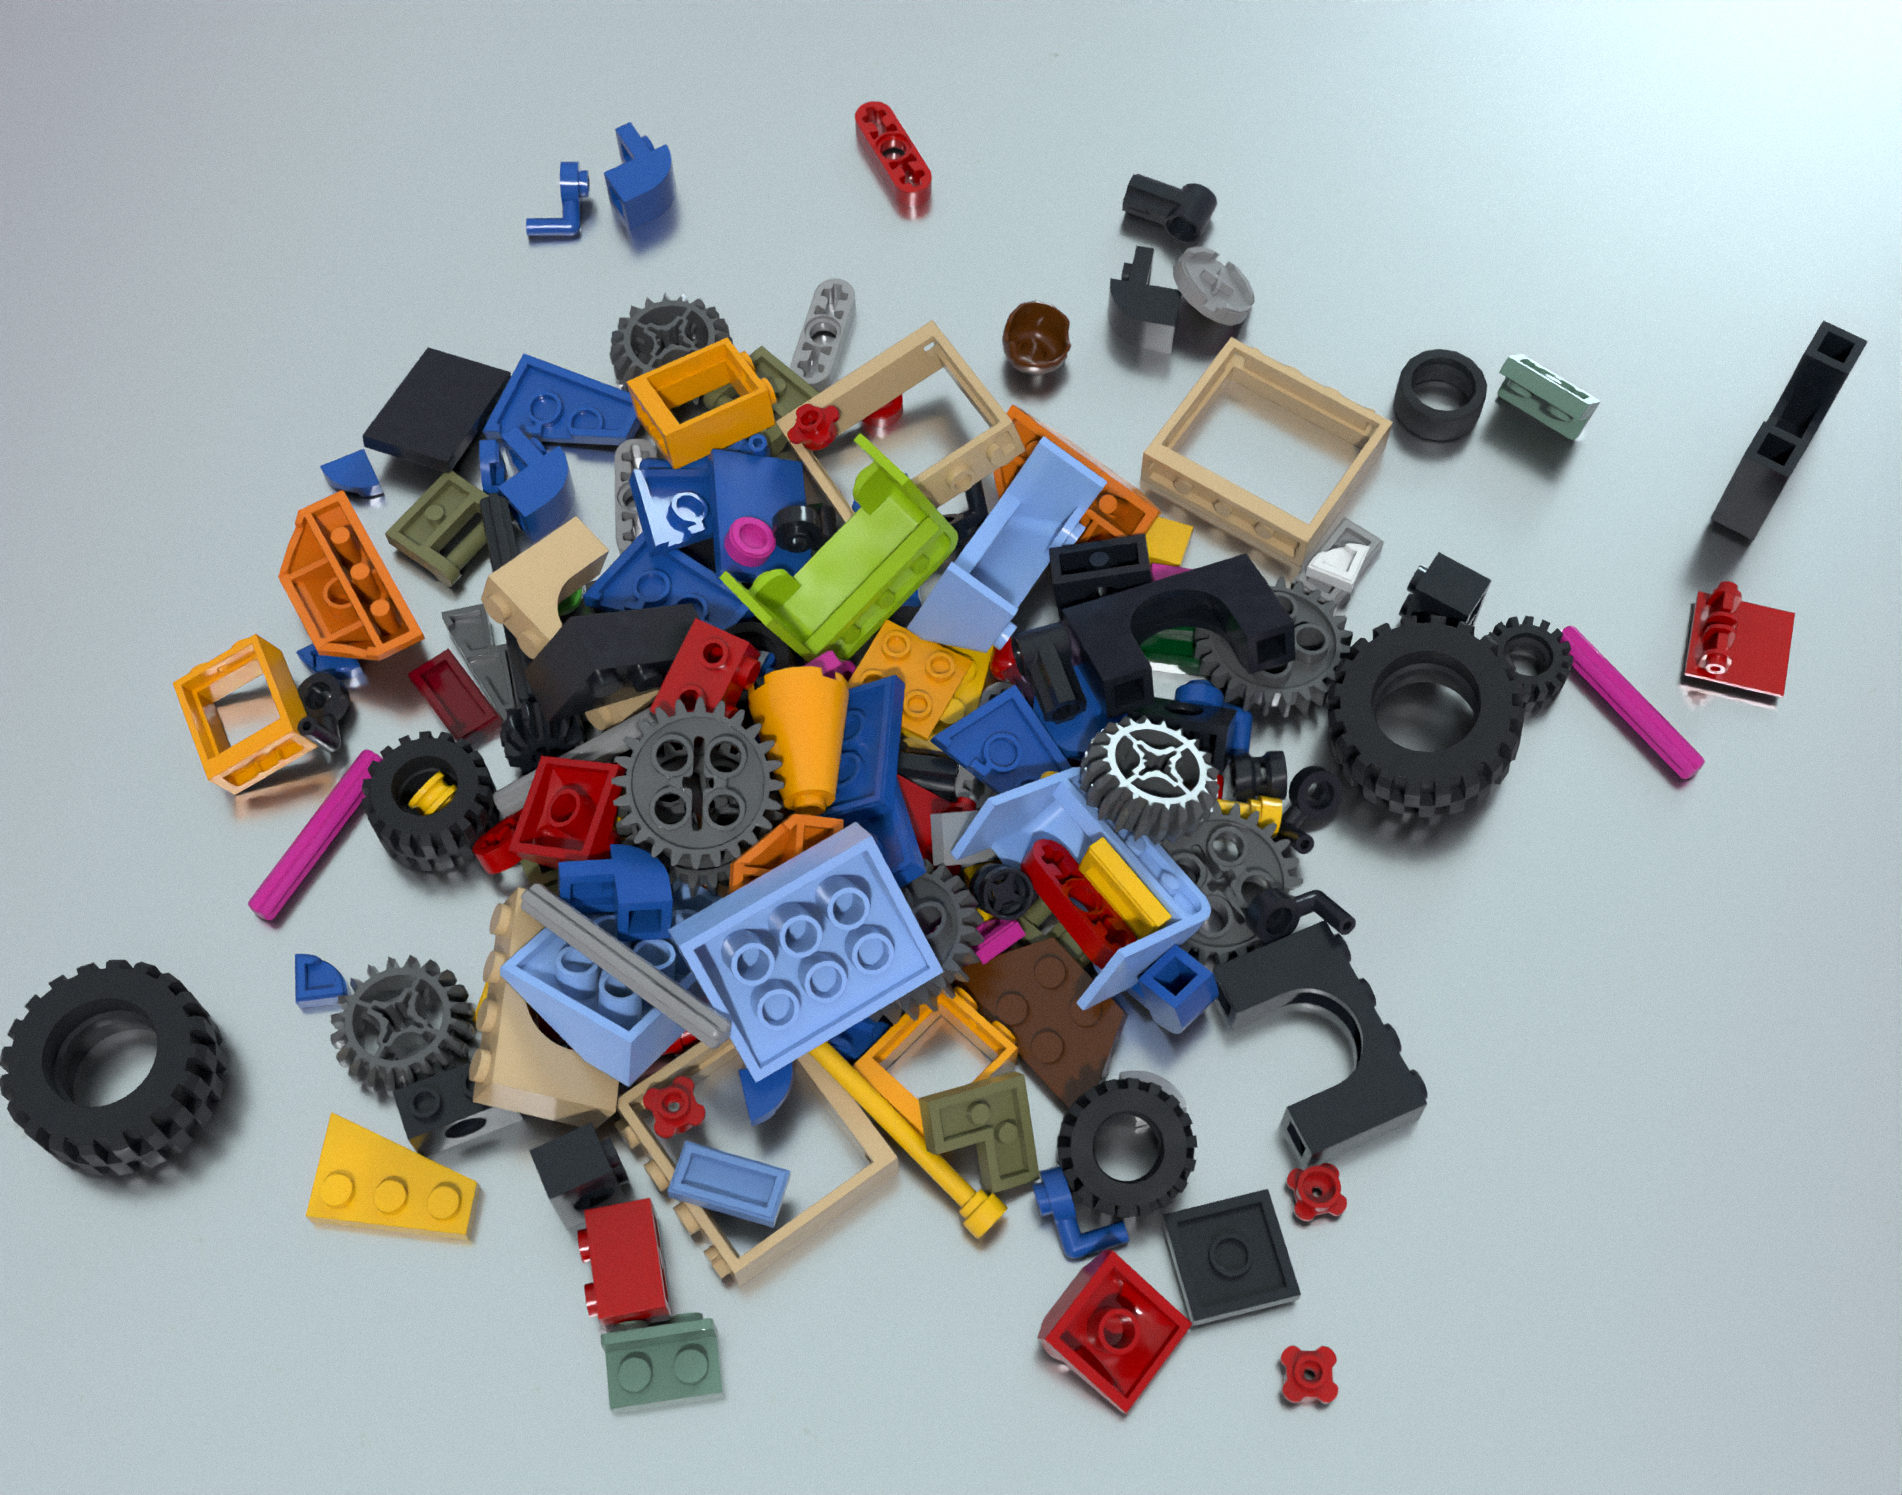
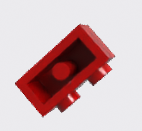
[649,618,761,739]
[577,1198,672,1332]

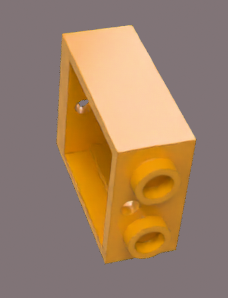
[627,337,777,469]
[173,634,319,795]
[853,986,1018,1139]

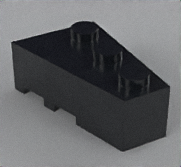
[523,603,700,723]

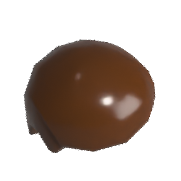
[1002,300,1071,376]

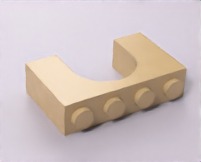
[481,516,659,731]
[469,887,619,1130]

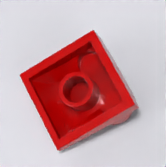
[508,756,626,869]
[1037,1250,1192,1413]

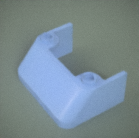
[907,436,1107,653]
[951,767,1211,1011]

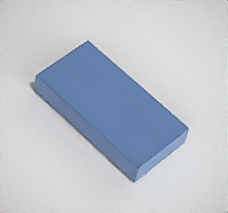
[667,1140,791,1228]

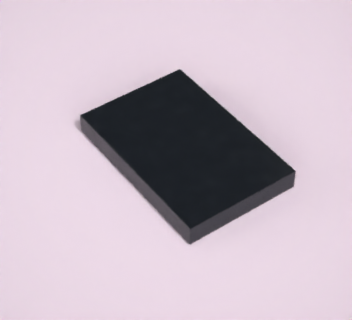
[362,347,511,473]

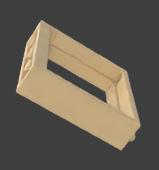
[776,320,1026,524]
[1140,337,1393,567]
[614,1038,899,1288]

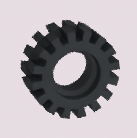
[1488,616,1573,712]

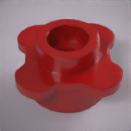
[787,404,840,450]
[643,1076,706,1138]
[1286,1163,1347,1222]
[1280,1346,1338,1404]

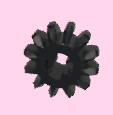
[500,699,587,775]

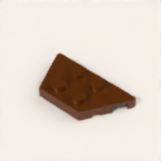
[953,937,1128,1109]

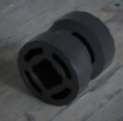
[1230,750,1287,802]
[969,862,1034,920]

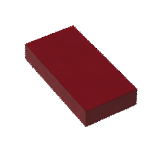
[407,648,502,745]

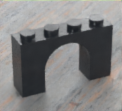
[1710,320,1868,540]
[1062,553,1296,719]
[1212,920,1428,1169]

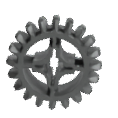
[609,293,733,410]
[1079,715,1220,846]
[330,955,475,1097]

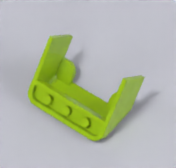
[719,433,958,663]

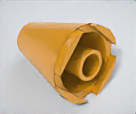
[747,666,849,816]

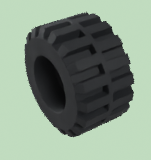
[362,731,499,871]
[1056,1078,1197,1218]

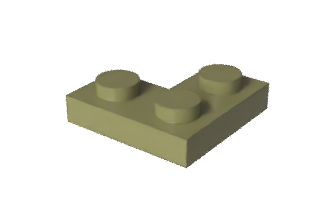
[918,1071,1040,1193]

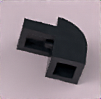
[1108,246,1182,354]

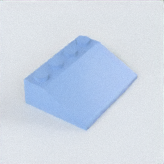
[668,822,944,1083]
[500,883,722,1087]

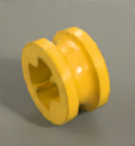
[408,772,457,816]

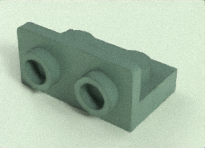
[1497,354,1601,440]
[600,1312,724,1414]

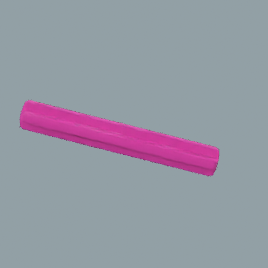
[1559,625,1705,779]
[248,749,383,921]

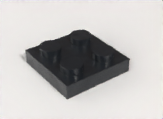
[1162,1189,1301,1326]

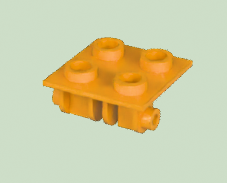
[848,619,973,741]

